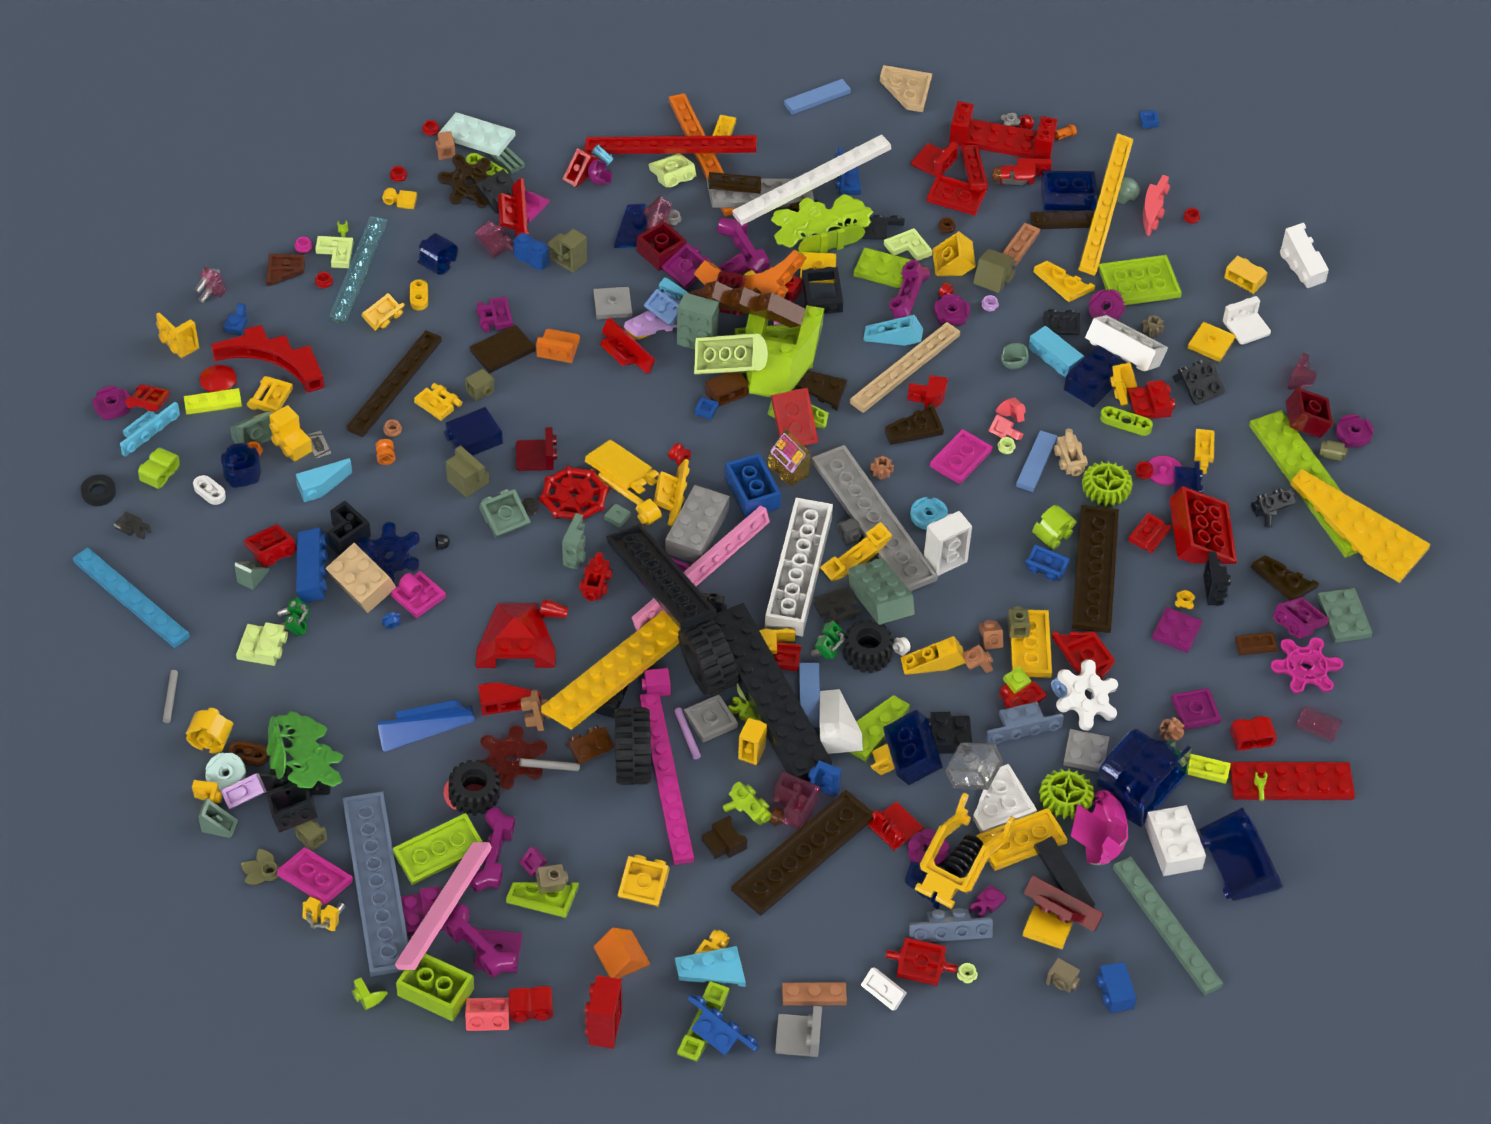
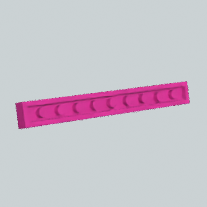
[640,692,694,865]

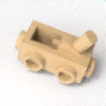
[1054,429,1088,476]

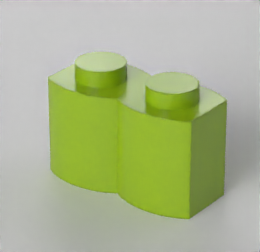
[138,447,180,489]

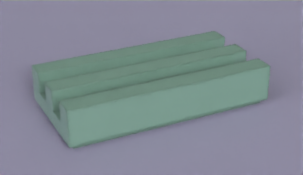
[490,146,525,174]

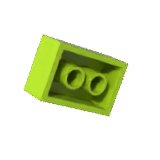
[396,953,474,1022]

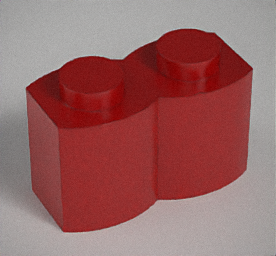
[1230,716,1277,751]
[509,986,553,1023]

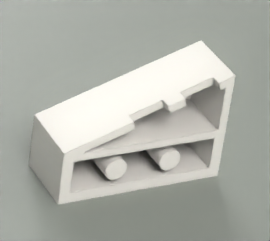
[1280,223,1329,288]

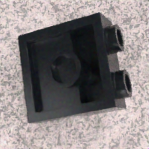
[1203,551,1231,606]
[926,712,973,754]

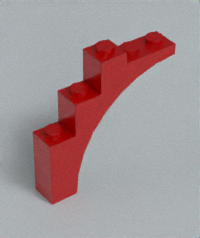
[211,325,324,393]

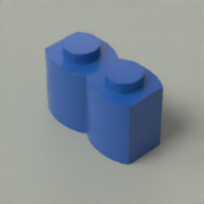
[513,233,549,270]

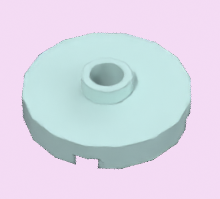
[205,753,246,791]

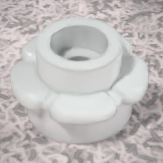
[893,637,910,656]

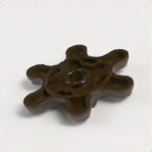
[438,154,491,208]

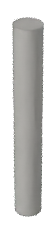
[162,670,178,723]
[519,758,580,771]

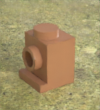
[435,131,455,160]

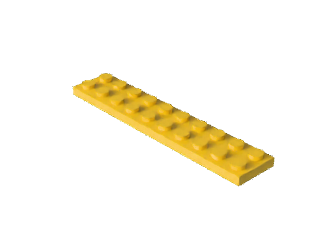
[541,610,680,730]

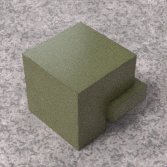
[973,249,1016,293]
[446,445,490,498]

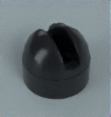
[435,534,450,550]

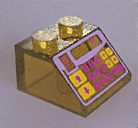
[768,430,810,487]

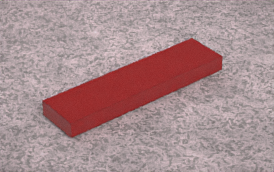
[960,145,988,190]

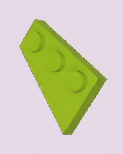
[506,882,579,918]

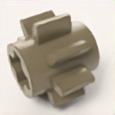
[1142,315,1164,337]

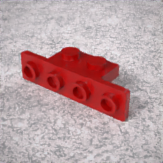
[498,178,529,237]
[600,318,655,374]

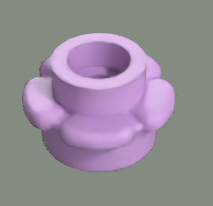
[981,295,999,312]

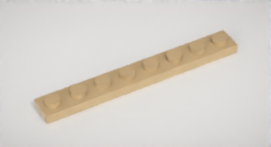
[850,322,960,413]

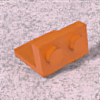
[536,329,580,363]

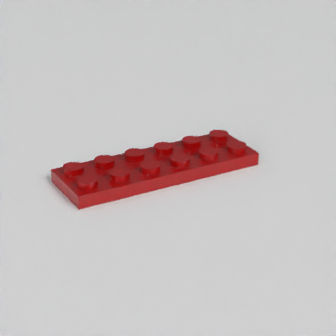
[1229,762,1355,800]

